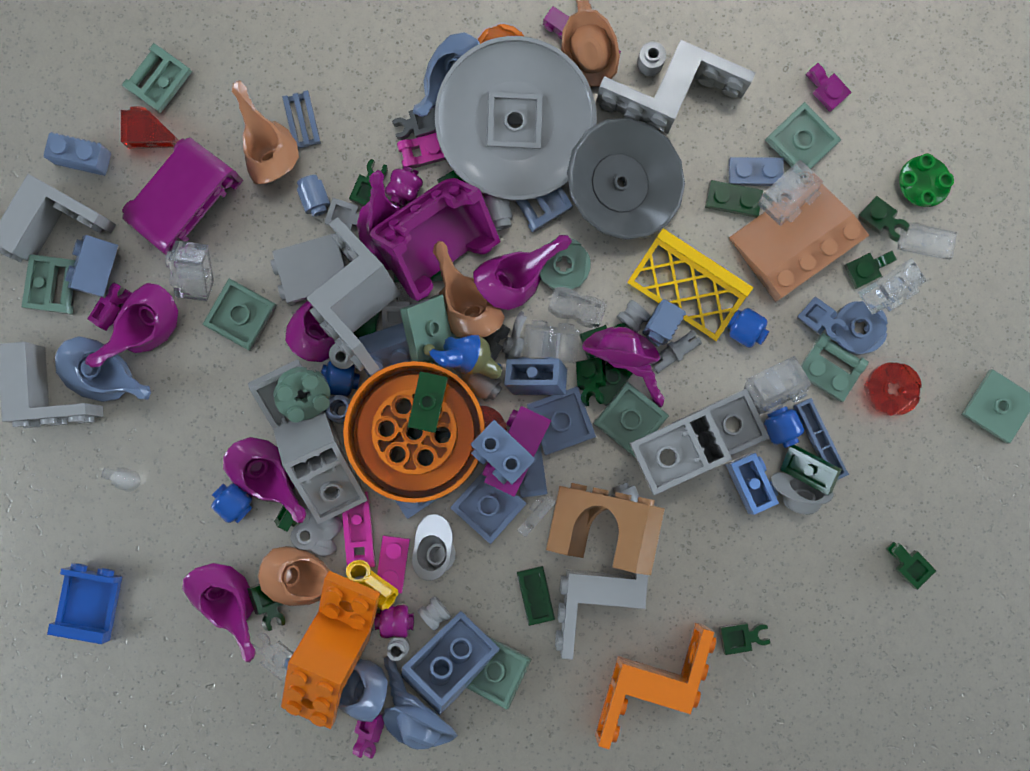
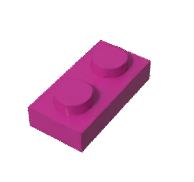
[377,535,410,594]

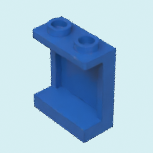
[47,563,123,644]

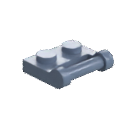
[515,187,573,233]

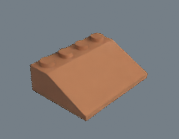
[729,177,870,302]

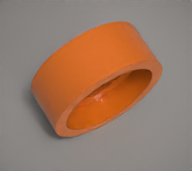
[343,361,485,503]

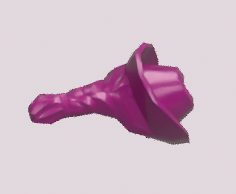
[357,170,400,270]
[473,235,572,310]
[85,283,178,368]
[285,301,335,362]
[582,327,665,407]
[223,437,307,523]
[182,563,256,663]

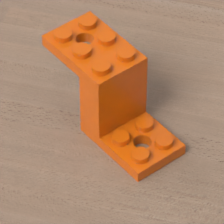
[281,571,381,729]
[595,623,716,749]

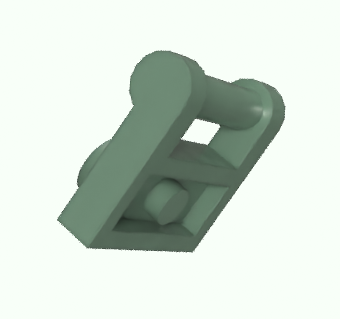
[122,43,192,114]
[21,254,75,315]
[796,333,869,402]

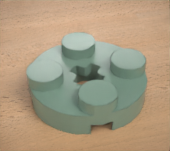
[539,238,591,292]
[273,367,330,423]

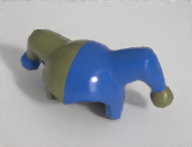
[423,335,502,380]

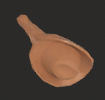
[561,0,620,87]
[232,80,299,185]
[433,241,505,338]
[258,546,330,606]

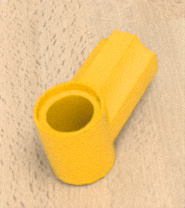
[346,560,398,611]

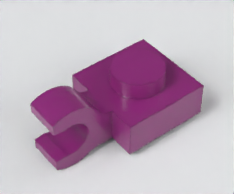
[806,63,852,112]
[87,282,132,331]
[352,712,384,759]

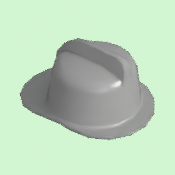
[771,473,834,515]
[412,514,456,581]

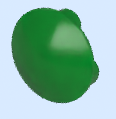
[899,153,954,207]

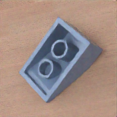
[401,611,500,715]

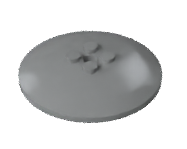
[435,36,597,200]

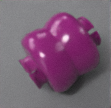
[385,166,423,207]
[374,604,414,639]

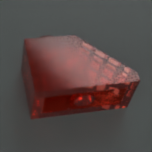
[121,106,179,149]

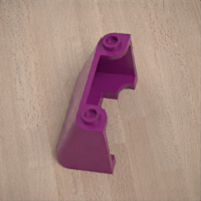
[122,137,243,262]
[370,178,501,301]

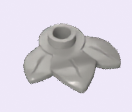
[502,311,527,359]
[291,507,343,556]

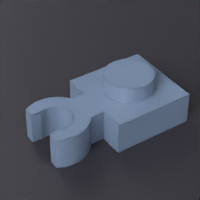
[798,296,849,342]

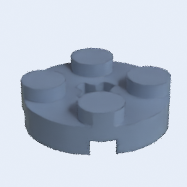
[834,301,888,355]

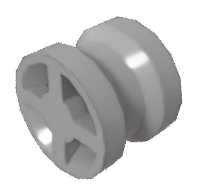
[617,300,651,333]
[417,596,452,631]

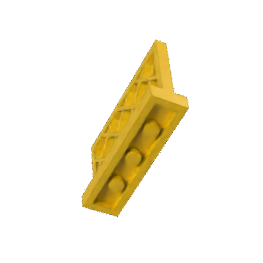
[627,228,754,341]

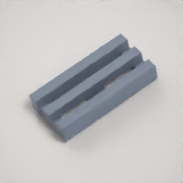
[282,90,321,149]

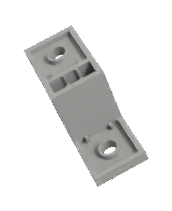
[596,40,755,134]
[0,174,116,263]
[307,217,401,376]
[0,342,103,428]
[248,359,368,524]
[629,389,770,495]
[555,569,648,660]

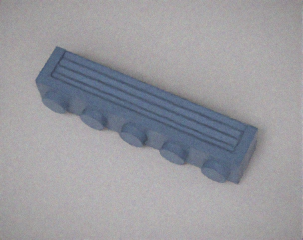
[793,398,849,480]

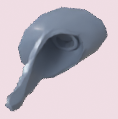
[413,32,480,117]
[55,336,151,402]
[382,656,458,750]
[284,658,388,722]

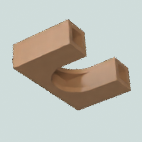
[546,483,665,575]

